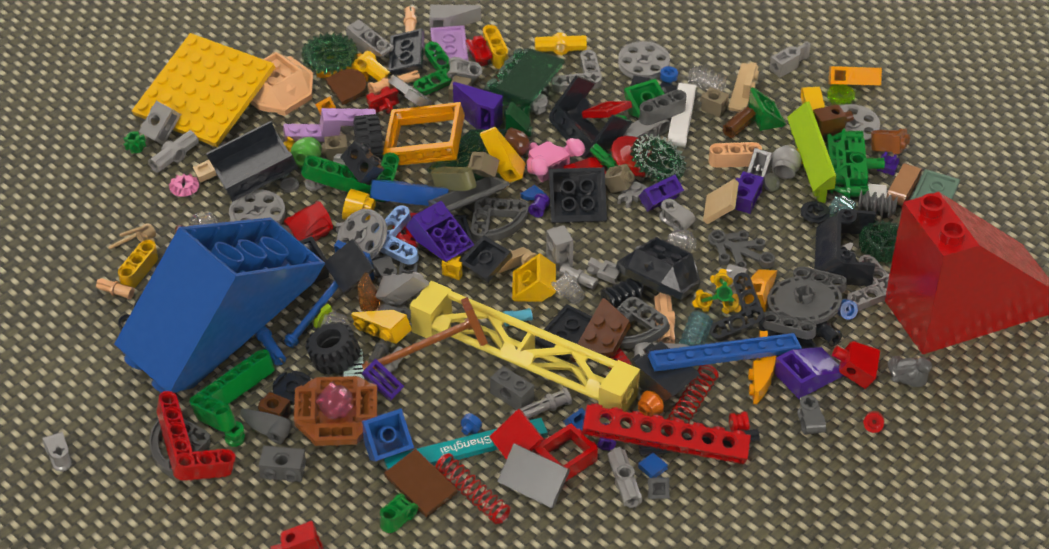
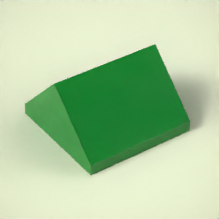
[624,79,664,118]
[748,87,786,131]

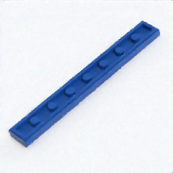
[648,333,802,371]

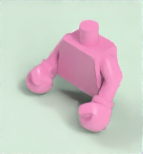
[526,138,585,182]

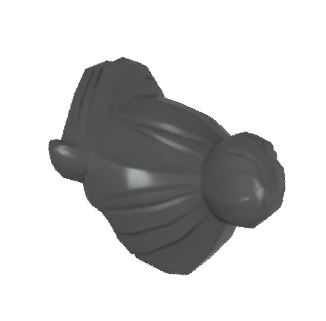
[888,356,932,387]

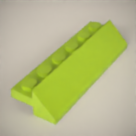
[787,102,836,203]

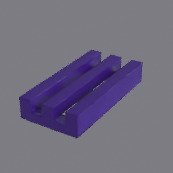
[361,359,404,401]

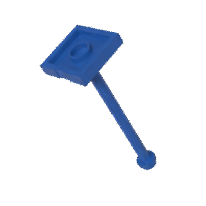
[284,240,375,348]

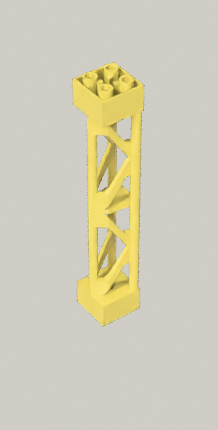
[410,281,640,412]

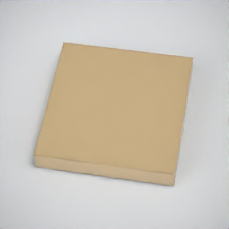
[703,179,739,224]

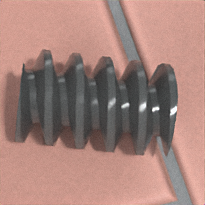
[858,189,898,219]

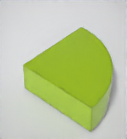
[313,304,334,328]

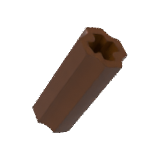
[722,106,756,138]

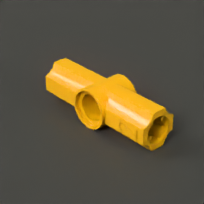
[535,32,587,55]

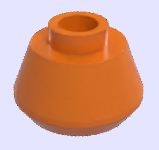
[638,391,664,417]

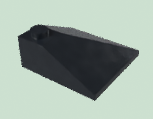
[548,167,607,223]

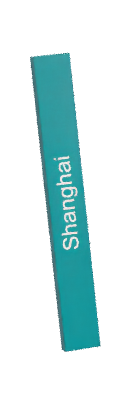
[384,418,548,470]

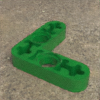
[413,41,453,96]

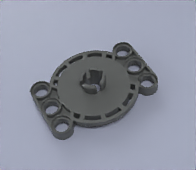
[762,266,847,339]

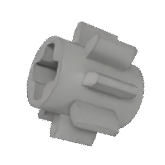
[526,92,548,114]

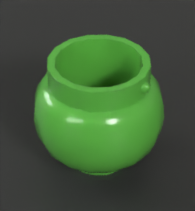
[291,137,322,168]

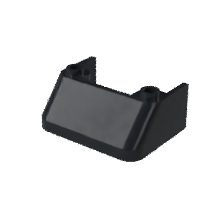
[549,75,632,157]
[814,209,876,287]

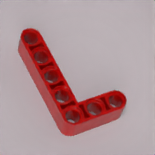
[157,391,236,481]

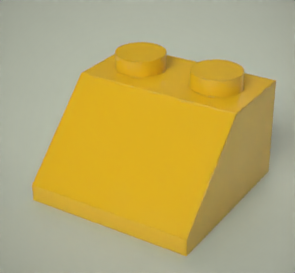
[512,253,556,302]

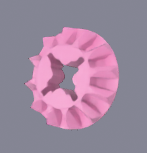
[169,174,199,197]

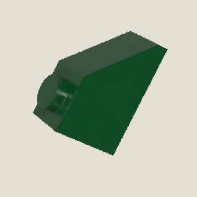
[506,102,534,138]

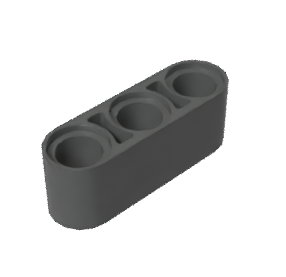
[639,90,687,125]

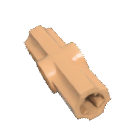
[654,293,675,344]

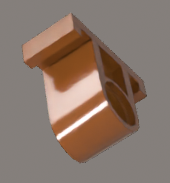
[871,129,910,154]

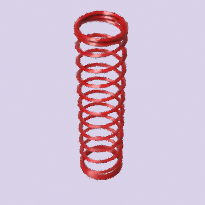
[664,364,719,436]
[435,453,510,524]

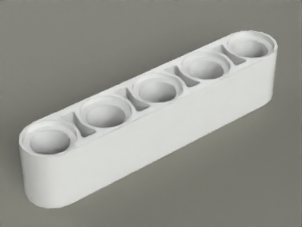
[667,83,697,148]

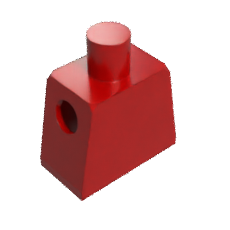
[832,341,880,389]
[271,521,323,549]

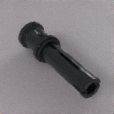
[816,321,842,347]

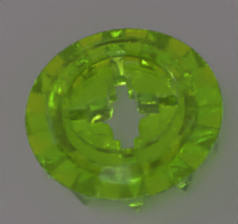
[827,84,855,105]

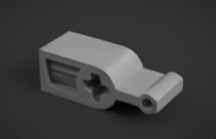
[769,41,811,77]

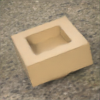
[193,160,217,183]

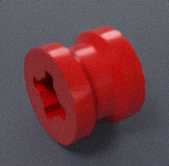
[729,411,750,432]

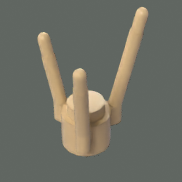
[108,223,156,249]

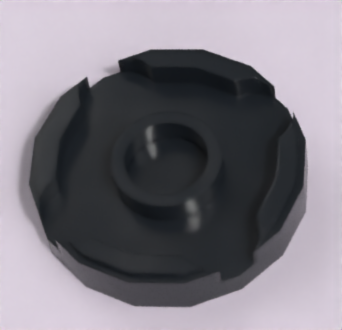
[273,371,311,406]

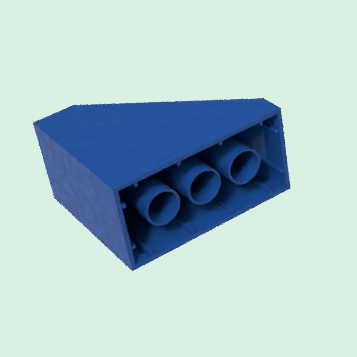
[114,217,325,393]

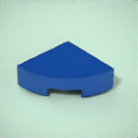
[521,185,547,201]

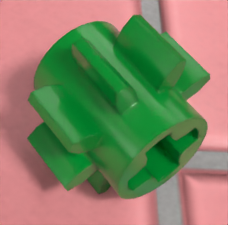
[123,131,146,154]

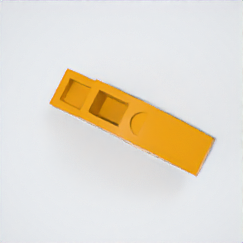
[748,331,776,404]

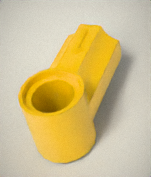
[354,51,390,81]

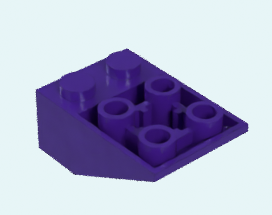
[453,82,503,132]
[406,201,474,262]
[774,347,844,399]

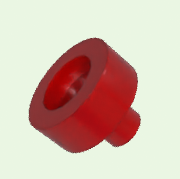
[863,411,885,433]

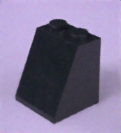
[629,341,699,402]

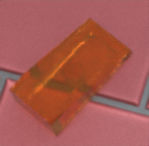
[357,272,381,312]

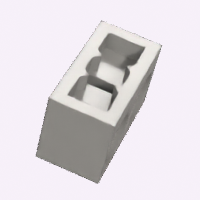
[546,225,573,272]

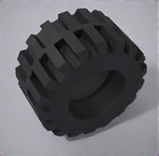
[353,114,383,159]
[306,322,360,375]

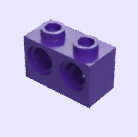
[735,171,764,214]
[639,175,684,212]

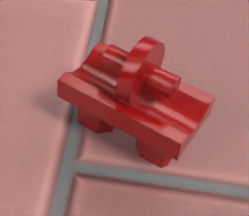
[465,36,493,66]
[366,86,399,113]

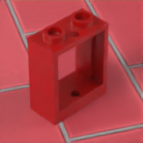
[533,423,598,482]

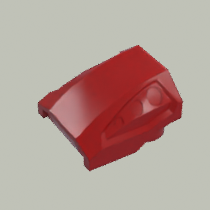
[284,201,333,242]

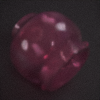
[315,382,353,419]

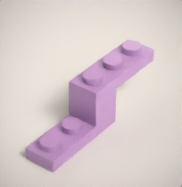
[283,108,376,142]

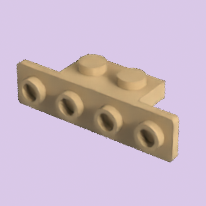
[728,62,759,112]

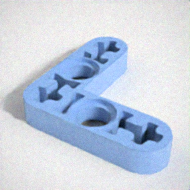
[371,205,419,265]

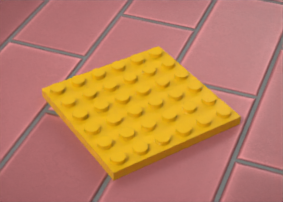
[131,33,276,147]

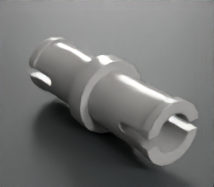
[559,264,598,290]

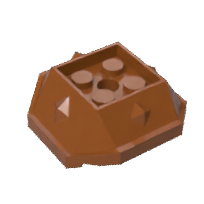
[294,376,377,446]

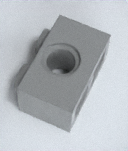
[139,101,181,145]

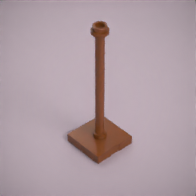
[362,297,488,375]

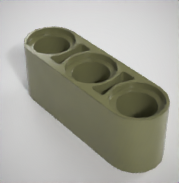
[431,167,477,191]

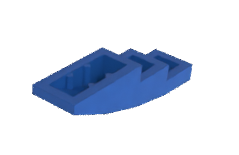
[370,179,449,206]

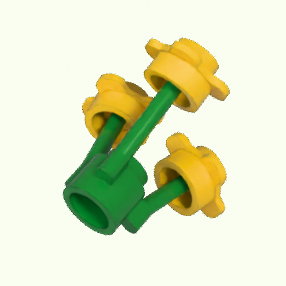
[692,269,741,314]

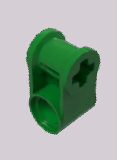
[380,493,419,533]

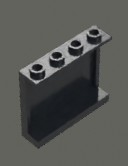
[206,121,298,202]

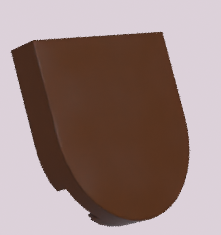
[325,69,367,106]

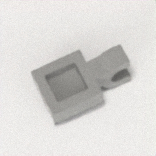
[587,257,621,284]

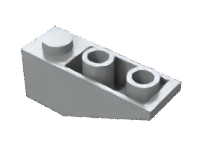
[429,5,481,28]
[346,19,394,57]
[375,272,429,305]

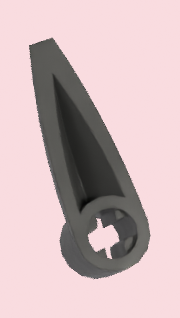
[240,409,293,444]

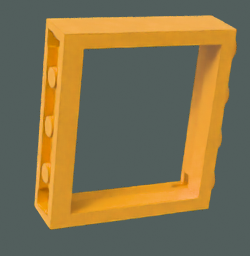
[383,102,465,166]

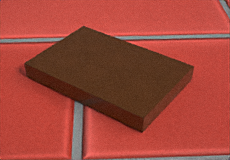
[384,449,458,517]

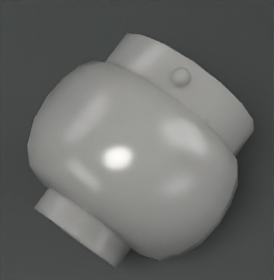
[771,145,802,179]

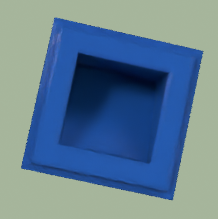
[563,408,585,430]

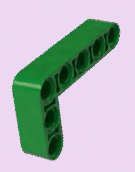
[301,153,399,202]
[189,349,275,432]

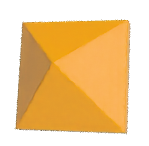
[315,96,336,115]

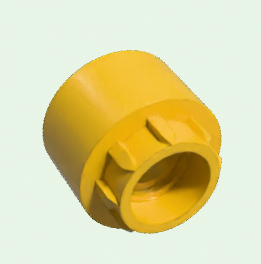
[342,189,376,220]

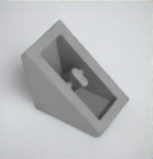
[747,148,773,177]

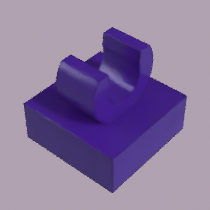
[877,152,900,175]

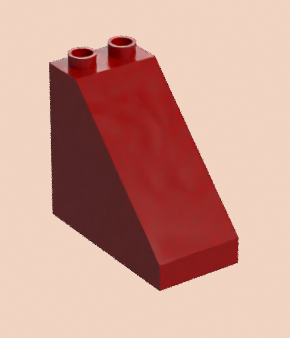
[885,192,1049,355]

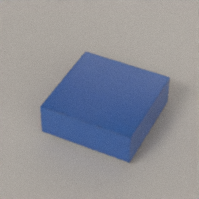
[638,453,668,478]

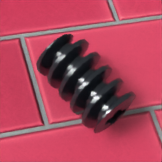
[600,278,644,308]

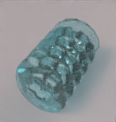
[679,311,713,346]

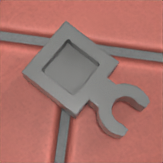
[618,180,648,208]

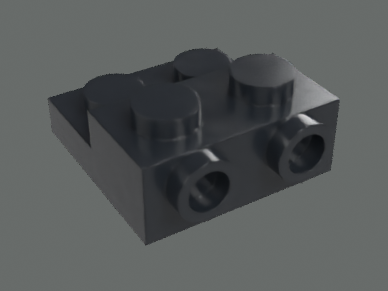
[459,235,513,283]

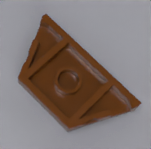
[570,298,631,362]

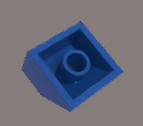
[362,408,414,461]

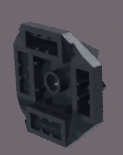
[616,237,701,300]

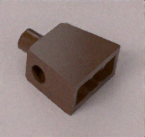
[813,105,854,143]

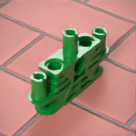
[826,128,885,200]

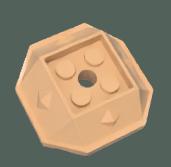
[250,52,313,116]

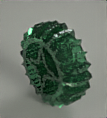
[858,220,898,265]

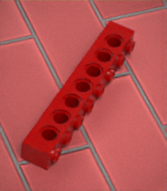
[581,404,751,464]

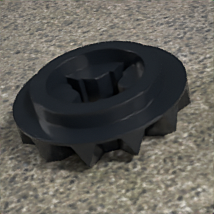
[801,201,830,225]

